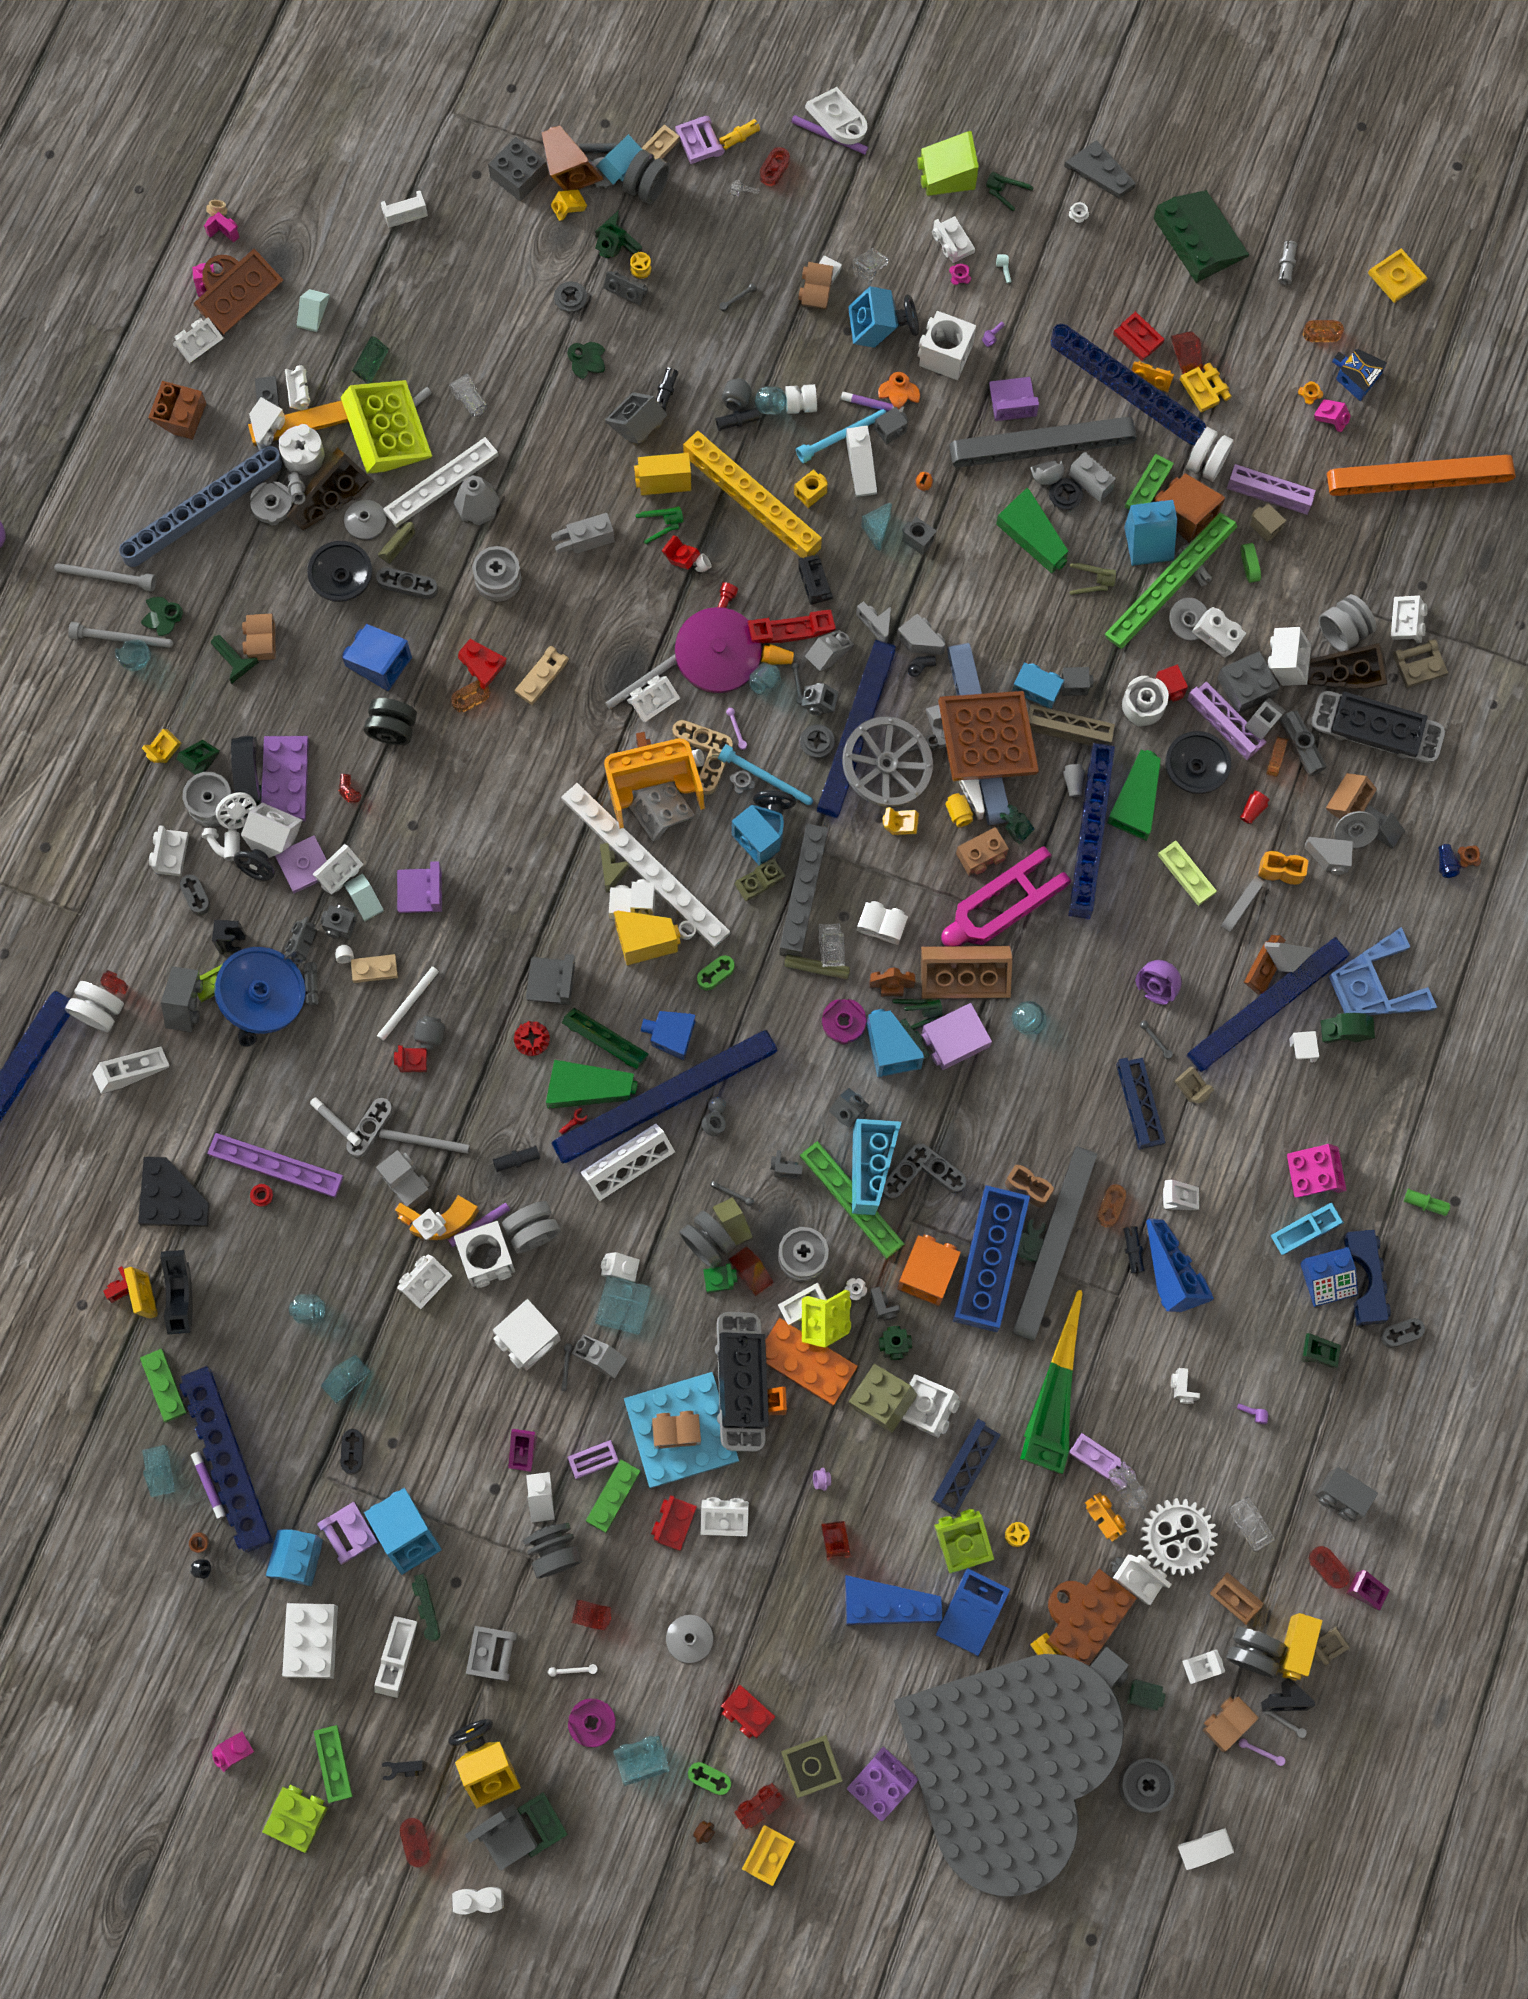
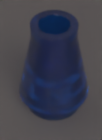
[1438,844,1461,878]

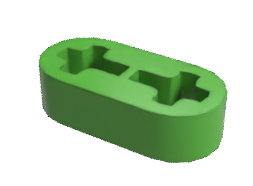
[1240,543,1261,583]
[697,955,734,991]
[688,1762,731,1795]

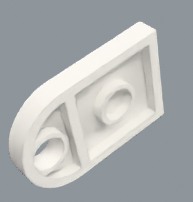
[805,87,867,144]

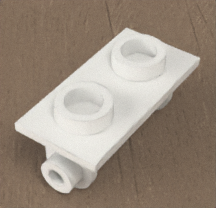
[285,365,310,411]

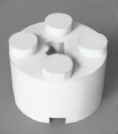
[279,424,325,475]
[1122,676,1169,726]

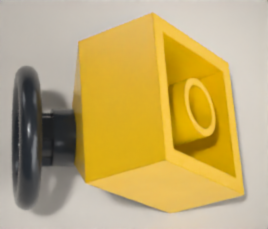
[448,1719,521,1809]

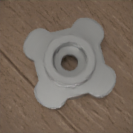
[730,769,755,794]

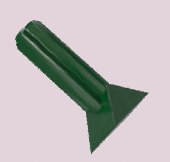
[595,210,642,255]
[211,635,259,684]

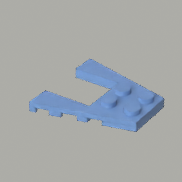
[1329,927,1437,1015]

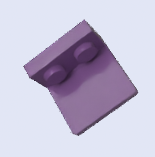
[989,377,1039,421]
[397,861,442,913]
[847,1746,918,1821]

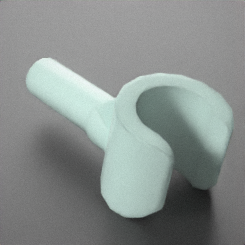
[996,254,1012,284]

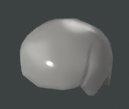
[1030,461,1064,485]

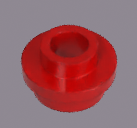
[250,1184,273,1207]

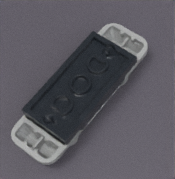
[1312,691,1445,763]
[715,1312,769,1452]

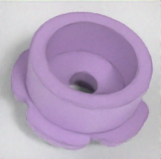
[813,1468,831,1491]

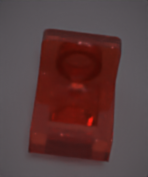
[571,1600,611,1631]

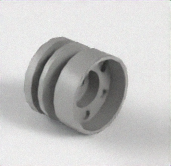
[1318,594,1377,652]

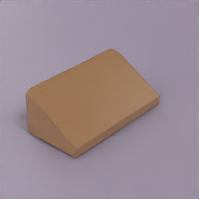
[1209,1572,1263,1625]

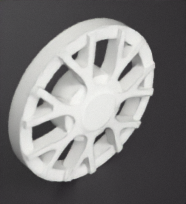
[216,792,257,829]

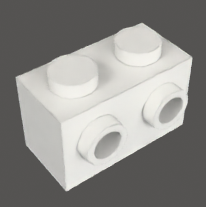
[1192,607,1246,658]

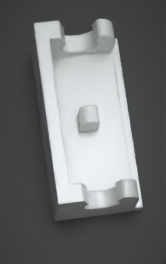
[381,191,428,228]

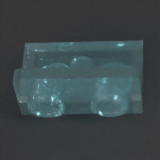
[614,1736,670,1786]

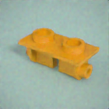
[1128,360,1174,392]
[1085,1492,1127,1542]

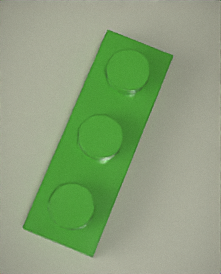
[1125,454,1174,510]
[140,1349,187,1422]
[586,1459,641,1533]
[314,1725,353,1803]

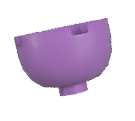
[1135,960,1182,1005]

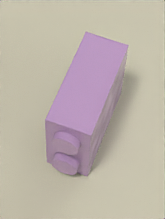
[921,1003,992,1070]

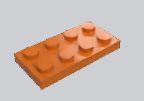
[765,1318,858,1406]

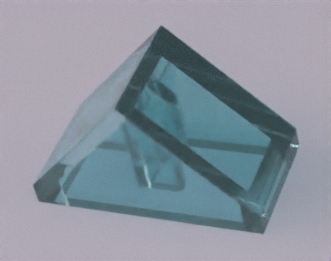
[861,503,892,551]
[321,1355,371,1403]

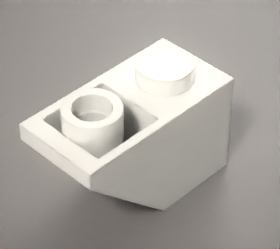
[249,397,285,450]

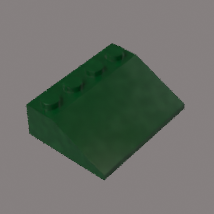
[1153,190,1249,283]

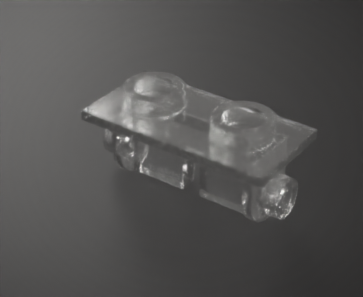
[1108,1461,1148,1510]

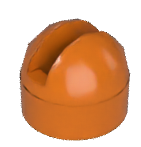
[916,472,933,491]

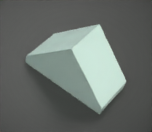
[297,289,330,332]
[343,873,384,921]

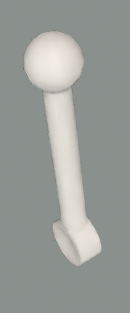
[548,1664,598,1677]

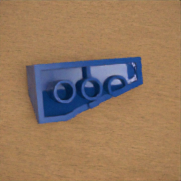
[1146,1218,1214,1312]

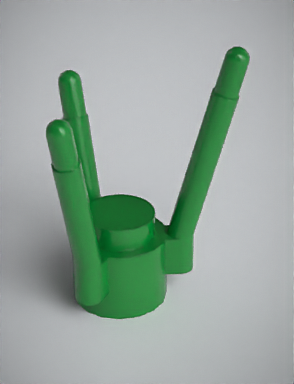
[636,506,684,544]

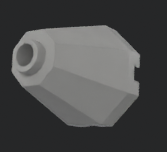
[454,475,500,525]

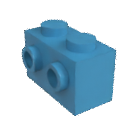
[1012,662,1064,709]

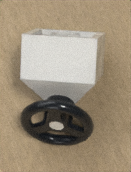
[234,802,302,881]

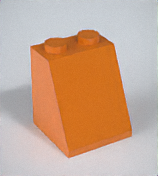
[897,1234,961,1306]

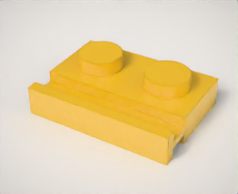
[742,1825,795,1886]

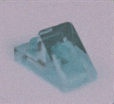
[142,1445,175,1497]

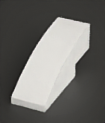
[374,1616,417,1698]

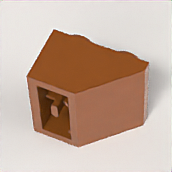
[148,381,206,440]

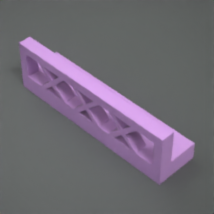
[1227,464,1316,515]
[1187,682,1267,760]

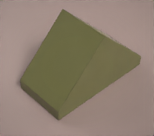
[712,1197,753,1246]

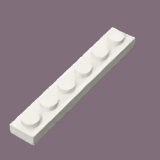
[383,437,499,528]

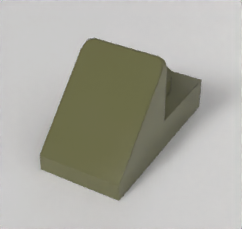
[600,843,629,892]

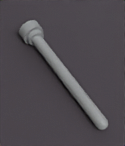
[54,563,156,592]
[68,622,173,648]

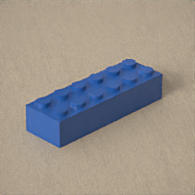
[953,1185,1030,1332]

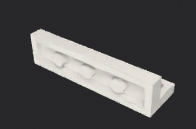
[580,1124,675,1201]

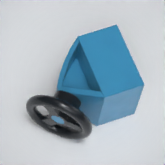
[848,286,919,348]
[732,790,797,866]

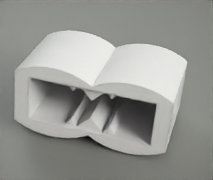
[857,901,908,945]
[452,1887,504,1914]

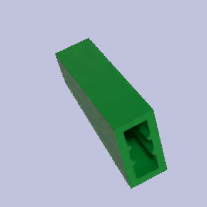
[996,488,1068,574]
[1107,749,1161,841]
[546,1059,638,1109]

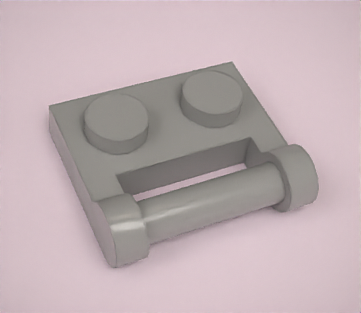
[466,1626,517,1681]

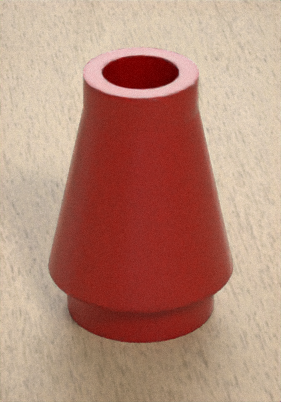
[1240,791,1270,825]

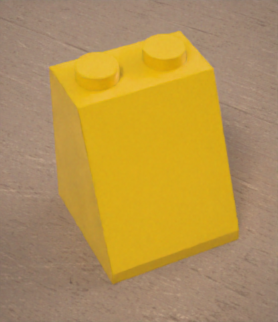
[614,910,681,965]

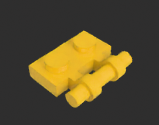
[1180,363,1232,413]

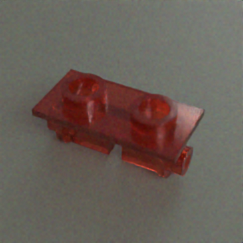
[734,1783,784,1829]

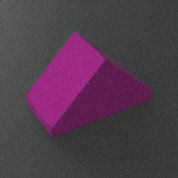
[508,1429,537,1472]
[1346,1570,1390,1611]

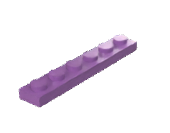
[207,1133,344,1198]

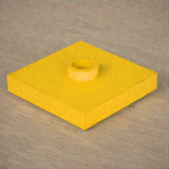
[1368,248,1428,303]
[124,1267,158,1319]

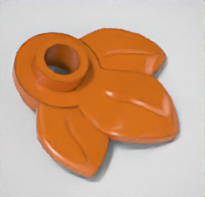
[878,372,920,410]

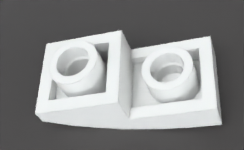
[1178,1828,1234,1870]

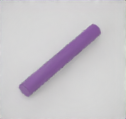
[448,1203,510,1247]

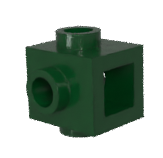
[879,1326,912,1360]

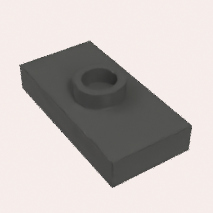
[255,376,280,408]

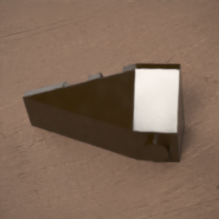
[287,447,374,530]
[1307,643,1388,689]

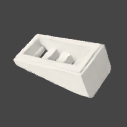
[959,779,985,820]

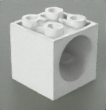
[917,311,976,380]
[454,1221,515,1288]
[493,1299,561,1371]

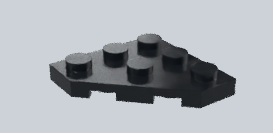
[138,1157,210,1227]

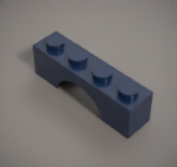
[1343,1230,1391,1326]

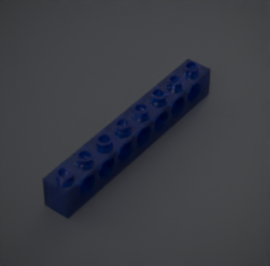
[1068,743,1115,919]
[180,1366,273,1553]

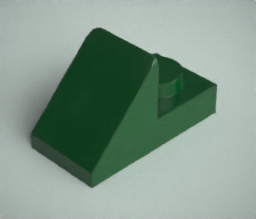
[176,740,220,775]
[1301,1333,1341,1368]

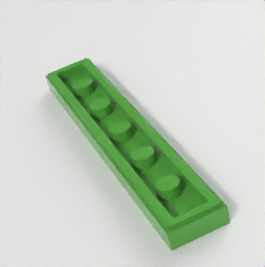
[800,1141,905,1259]

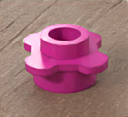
[949,264,971,285]

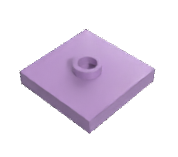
[275,835,327,893]

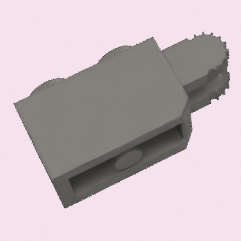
[551,513,615,553]

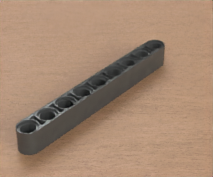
[949,417,1137,467]
[1012,1146,1097,1341]

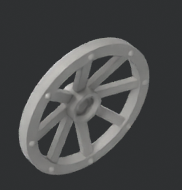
[843,717,933,807]

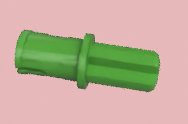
[1403,1188,1450,1216]

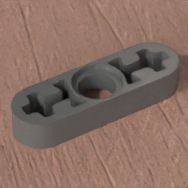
[376,567,438,599]

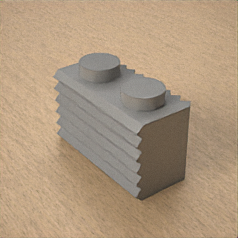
[1069,452,1115,502]

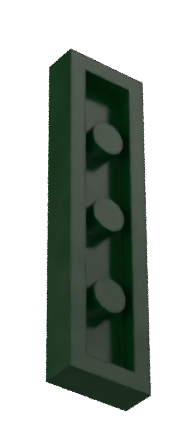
[562,1008,649,1069]

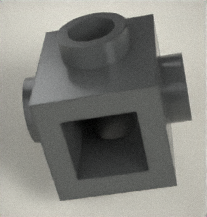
[801,683,839,716]
[321,905,357,940]
[829,1088,869,1128]

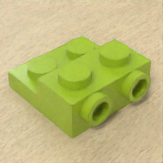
[934,1509,994,1573]
[262,1784,328,1853]

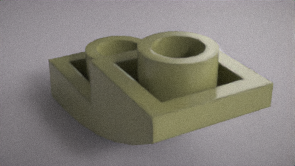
[734,859,785,901]

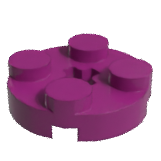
[822,999,866,1045]
[568,1699,616,1747]

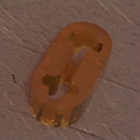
[1303,320,1344,342]
[451,680,490,712]
[1266,736,1288,777]
[1097,1184,1126,1227]

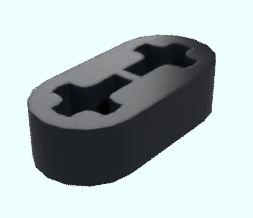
[340,1429,364,1475]

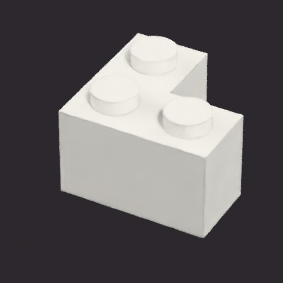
[609,879,655,920]

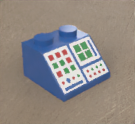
[1300,1247,1358,1307]

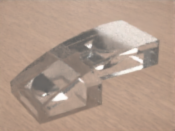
[1228,1496,1275,1552]

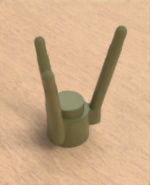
[1069,563,1116,595]

